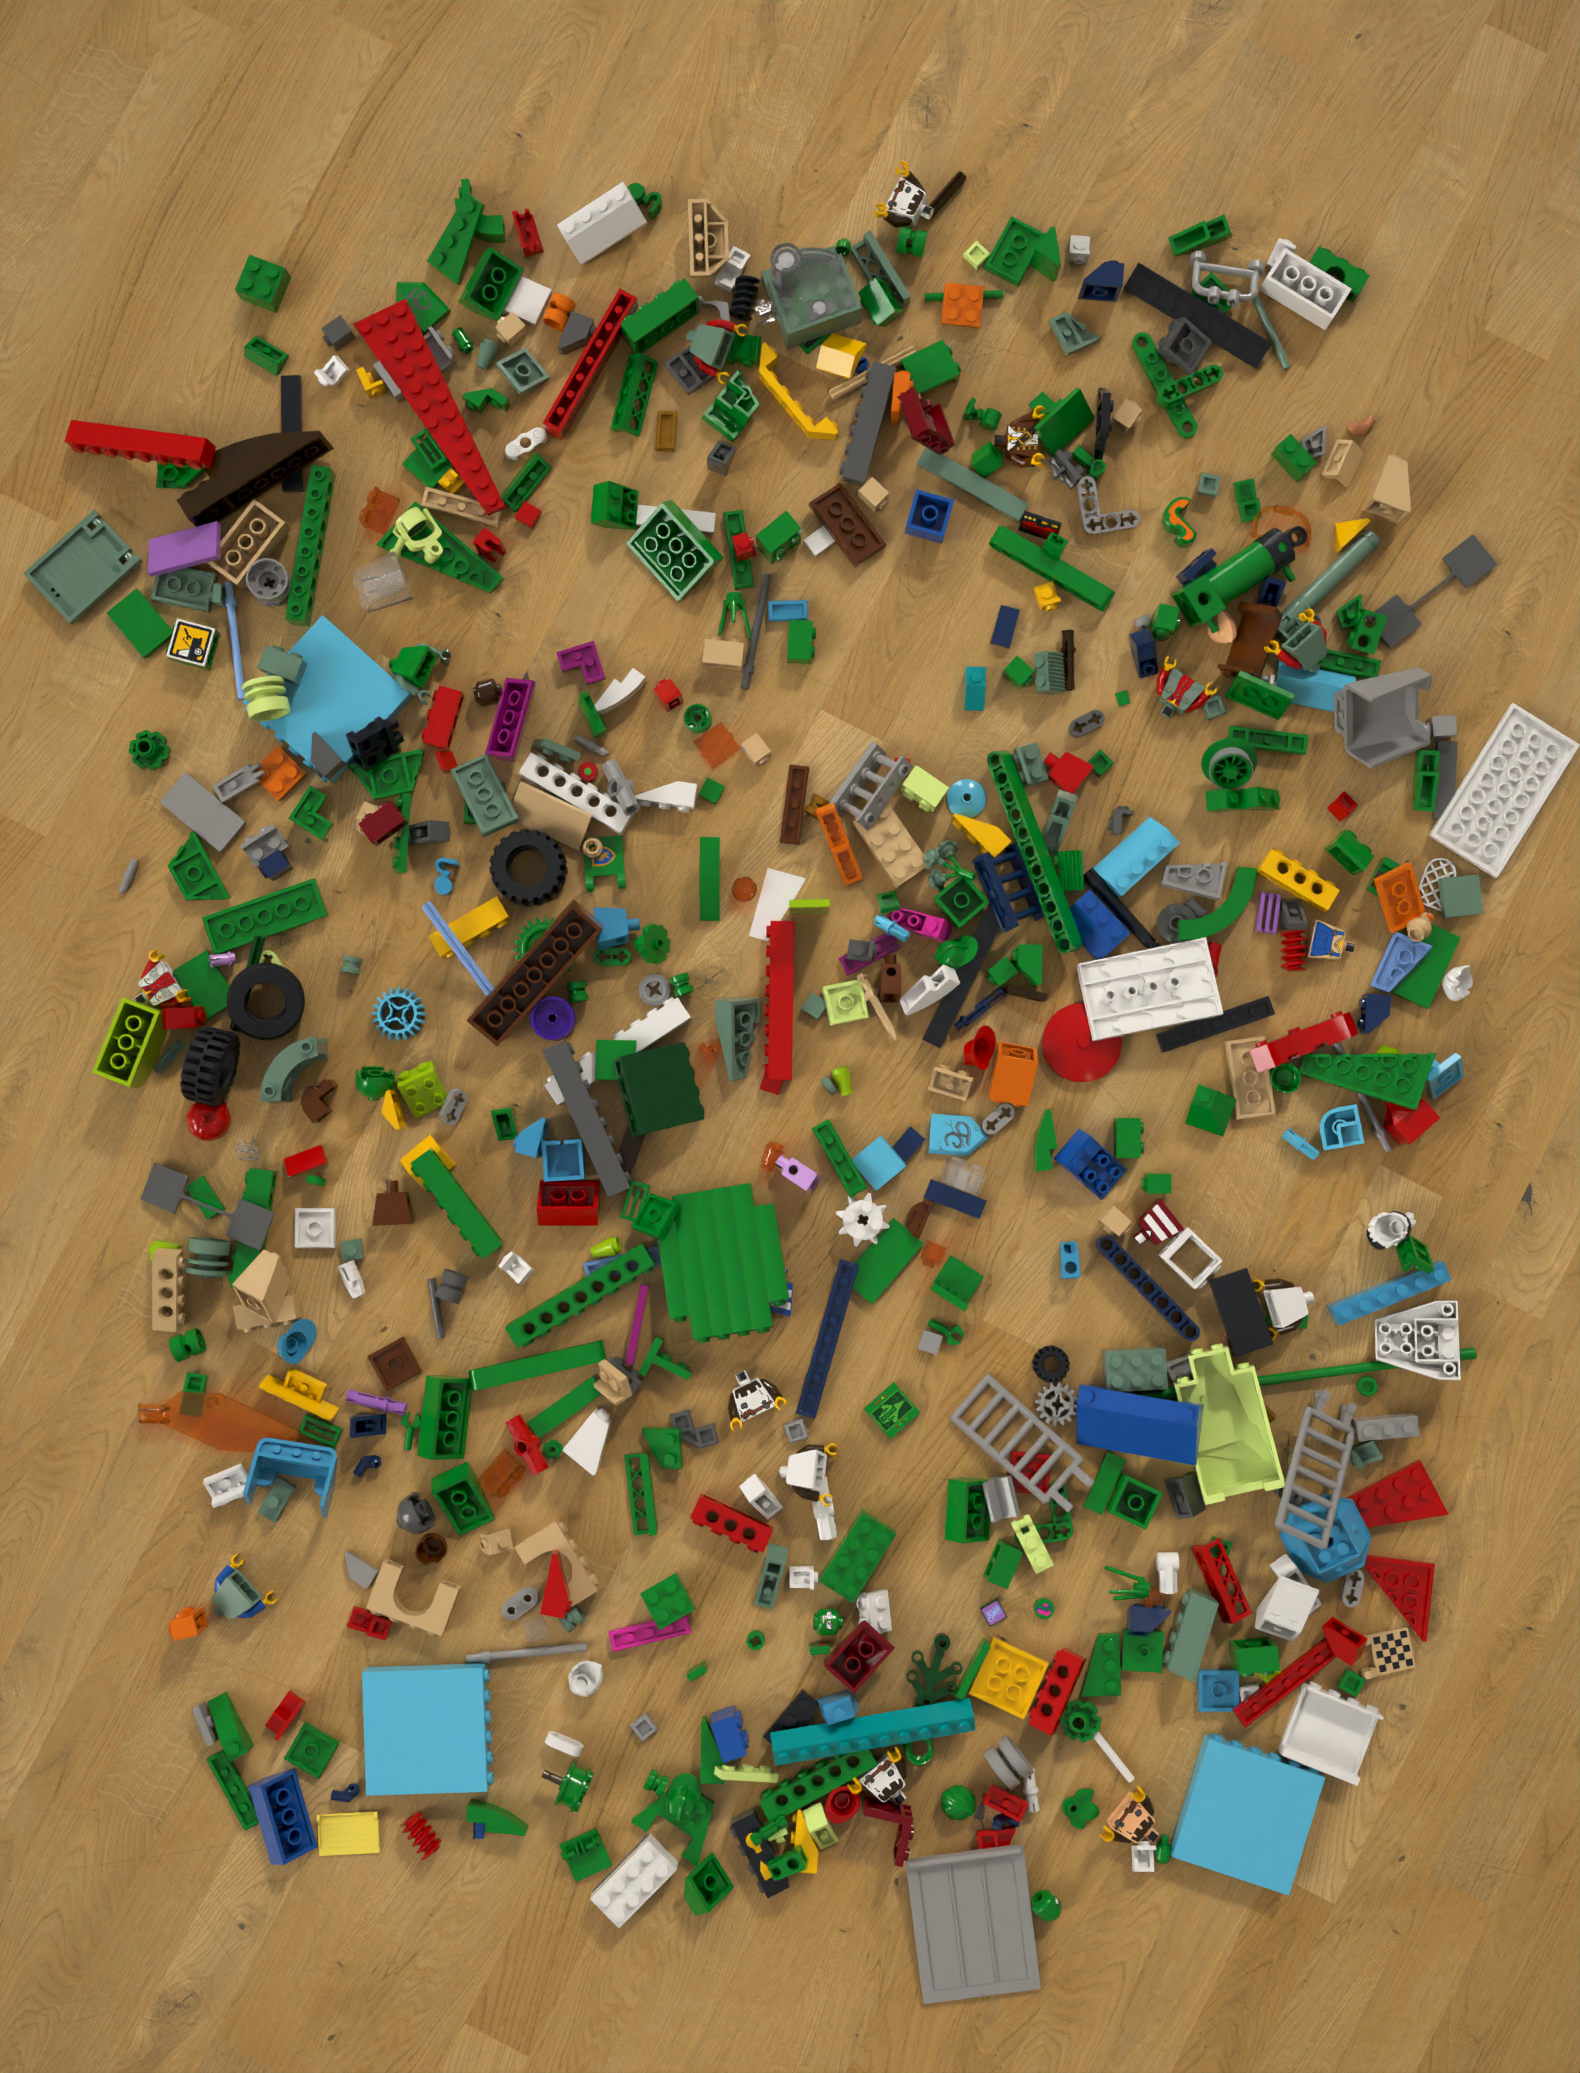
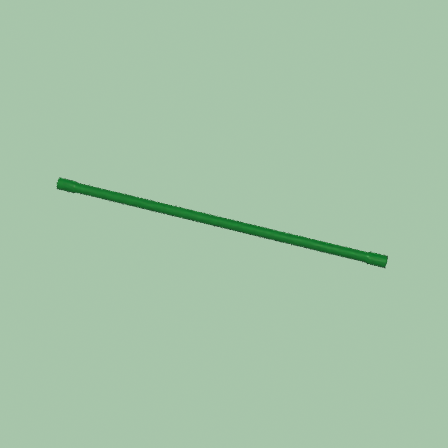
[1137,1347,1477,1399]

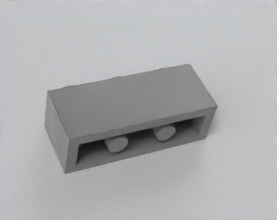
[1351,1413,1420,1442]

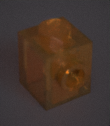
[919,1240,947,1268]

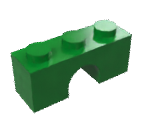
[1309,246,1370,303]

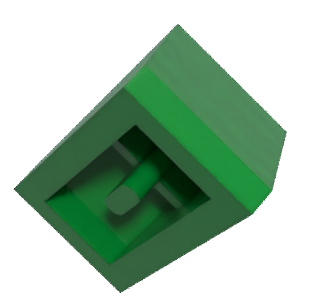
[491,1108,518,1141]

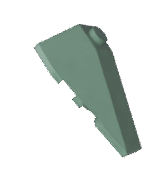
[715,997,760,1081]

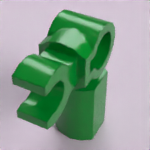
[1072,445,1106,491]

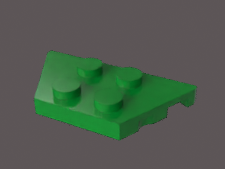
[348,749,424,800]
[167,831,231,901]

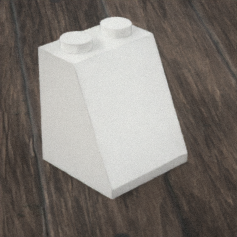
[562,1407,612,1476]

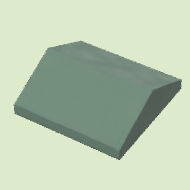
[495,347,550,395]

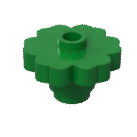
[129,730,171,771]
[634,924,670,964]
[1060,1699,1102,1743]

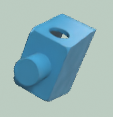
[594,908,640,950]
[817,1689,859,1725]

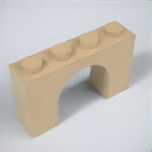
[514,1518,600,1607]
[366,1559,462,1637]

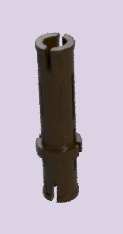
[1060,630,1076,691]

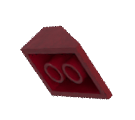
[823,1620,895,1694]

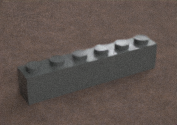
[839,361,896,486]

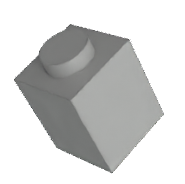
[1425,715,1457,740]

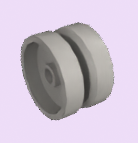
[984,1735,1034,1790]

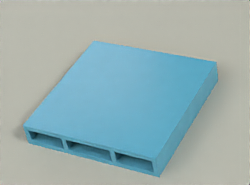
[243,615,413,784]
[362,1663,494,1796]
[1171,1733,1325,1896]

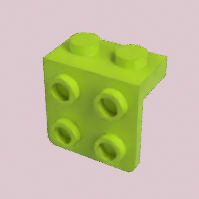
[396,1060,448,1117]

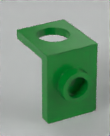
[1029,391,1062,415]

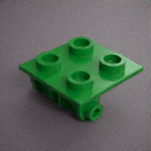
[559,1828,613,1882]

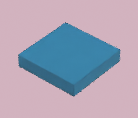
[1197,1669,1239,1712]

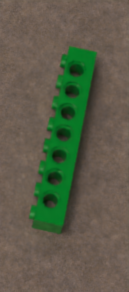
[285,465,336,627]
[505,1242,655,1348]

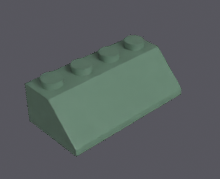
[1163,1588,1219,1682]

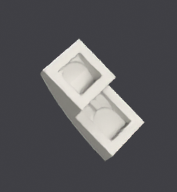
[714,246,751,293]

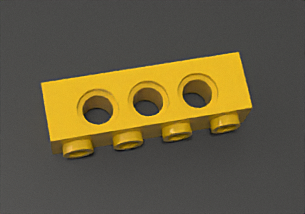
[1257,849,1340,912]

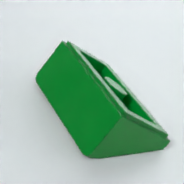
[244,336,289,376]

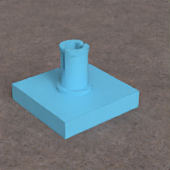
[1426,1052,1465,1100]

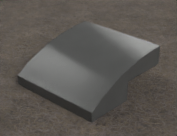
[664,345,719,395]

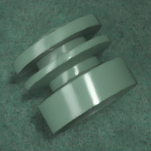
[184,1237,232,1278]

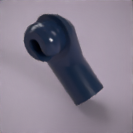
[353,1455,382,1477]
[992,1813,1021,1831]

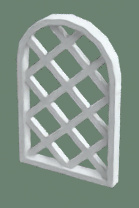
[1418,858,1456,912]

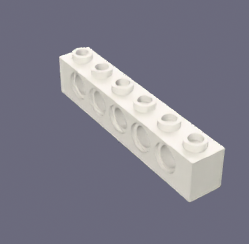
[519,753,634,835]

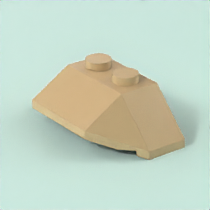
[688,199,729,277]

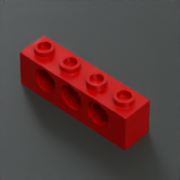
[690,1493,773,1553]
[1029,1648,1087,1736]

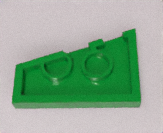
[1080,1633,1121,1697]

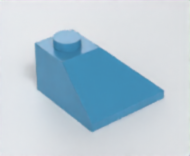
[513,1118,550,1158]

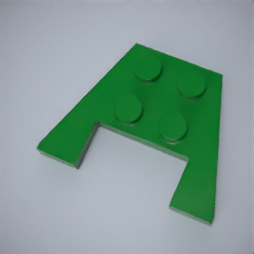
[631,1789,714,1867]

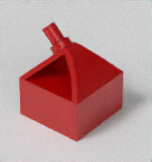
[1383,1099,1440,1145]

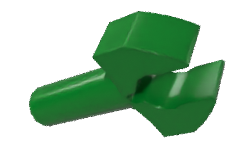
[928,1319,965,1345]
[400,1412,421,1451]

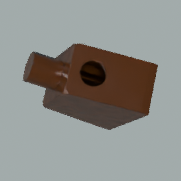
[880,954,901,1003]
[373,1180,414,1226]

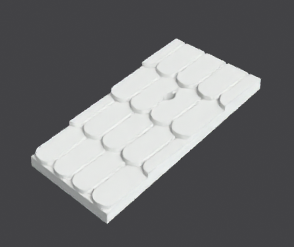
[1076,937,1223,1042]

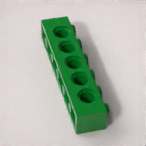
[759,1749,878,1822]

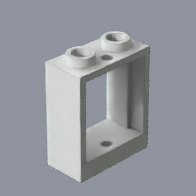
[1157,1226,1223,1289]

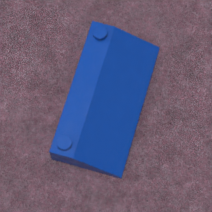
[1077,1384,1204,1466]

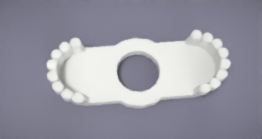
[505,427,548,461]

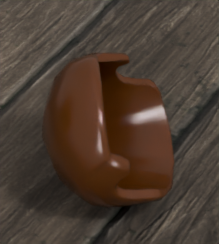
[415,1533,448,1565]

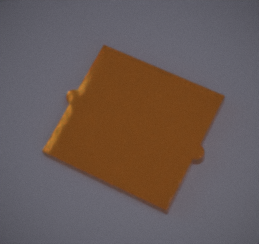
[694,722,740,768]

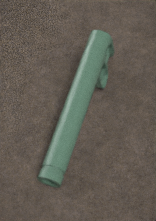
[1276,530,1381,644]

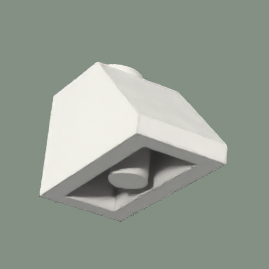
[739,1474,783,1520]

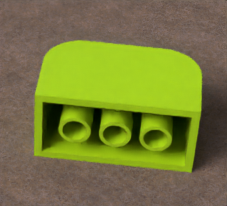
[92,997,168,1088]

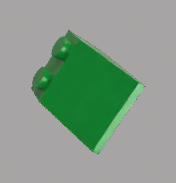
[431,1461,495,1536]

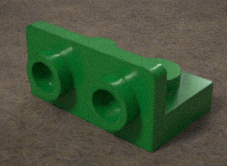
[1396,1235,1435,1274]

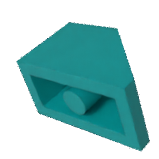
[964,667,986,711]

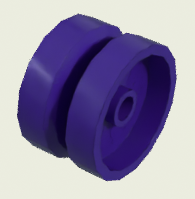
[530,996,577,1041]

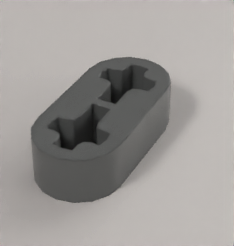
[1069,710,1105,738]

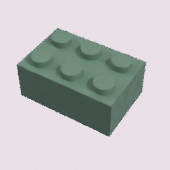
[1102,1346,1168,1392]

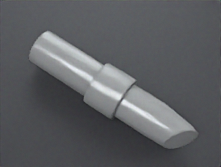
[574,734,610,757]
[119,858,139,893]

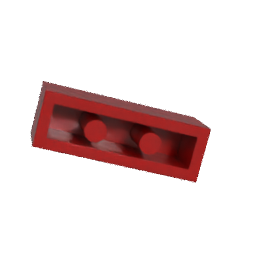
[421,685,465,751]

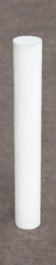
[1094,1732,1135,1783]

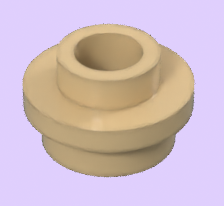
[583,838,603,858]

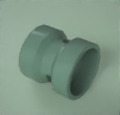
[558,1605,586,1633]

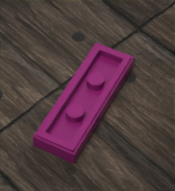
[838,933,900,976]

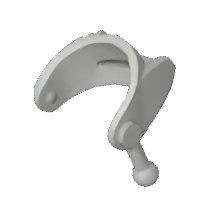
[698,296,730,321]

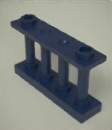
[972,842,1045,933]

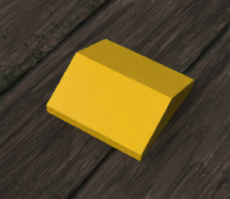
[816,333,867,380]
[381,1090,407,1130]
[400,1134,456,1190]

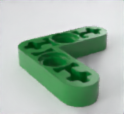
[1015,1480,1073,1546]

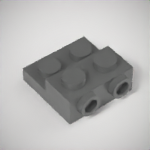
[1157,317,1212,375]

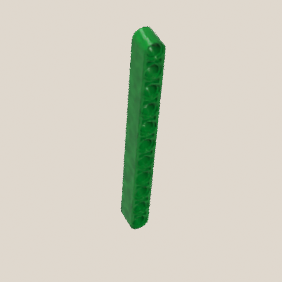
[987,750,1082,953]

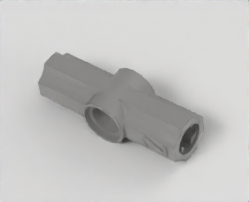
[602,759,640,816]

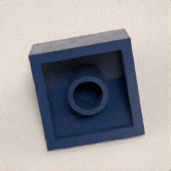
[1078,260,1124,302]

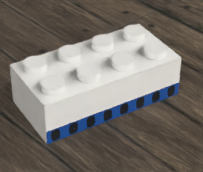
[590,1833,678,1928]

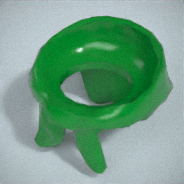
[902,1738,934,1767]

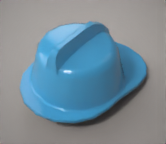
[277,1319,317,1364]

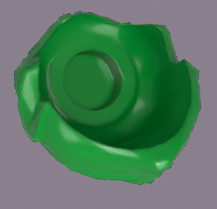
[941,1785,976,1821]

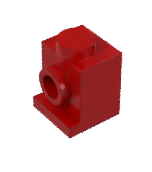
[732,532,757,562]

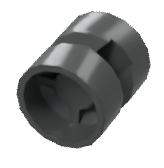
[435,1269,469,1304]

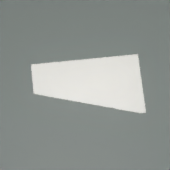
[749,868,805,941]

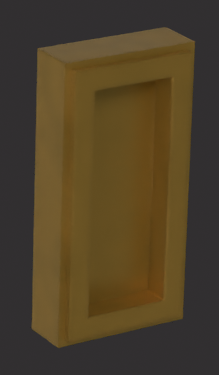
[655,410,677,452]

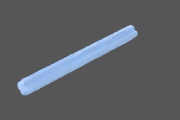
[422,901,494,996]

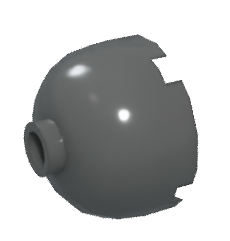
[397,1492,435,1534]

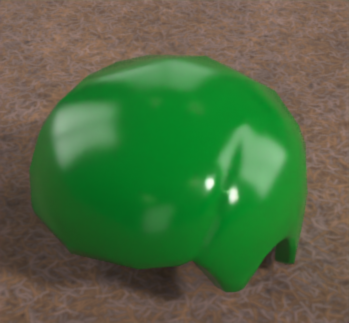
[1270,1063,1301,1094]

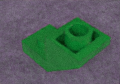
[462,388,510,414]

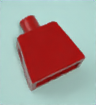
[1043,752,1094,794]

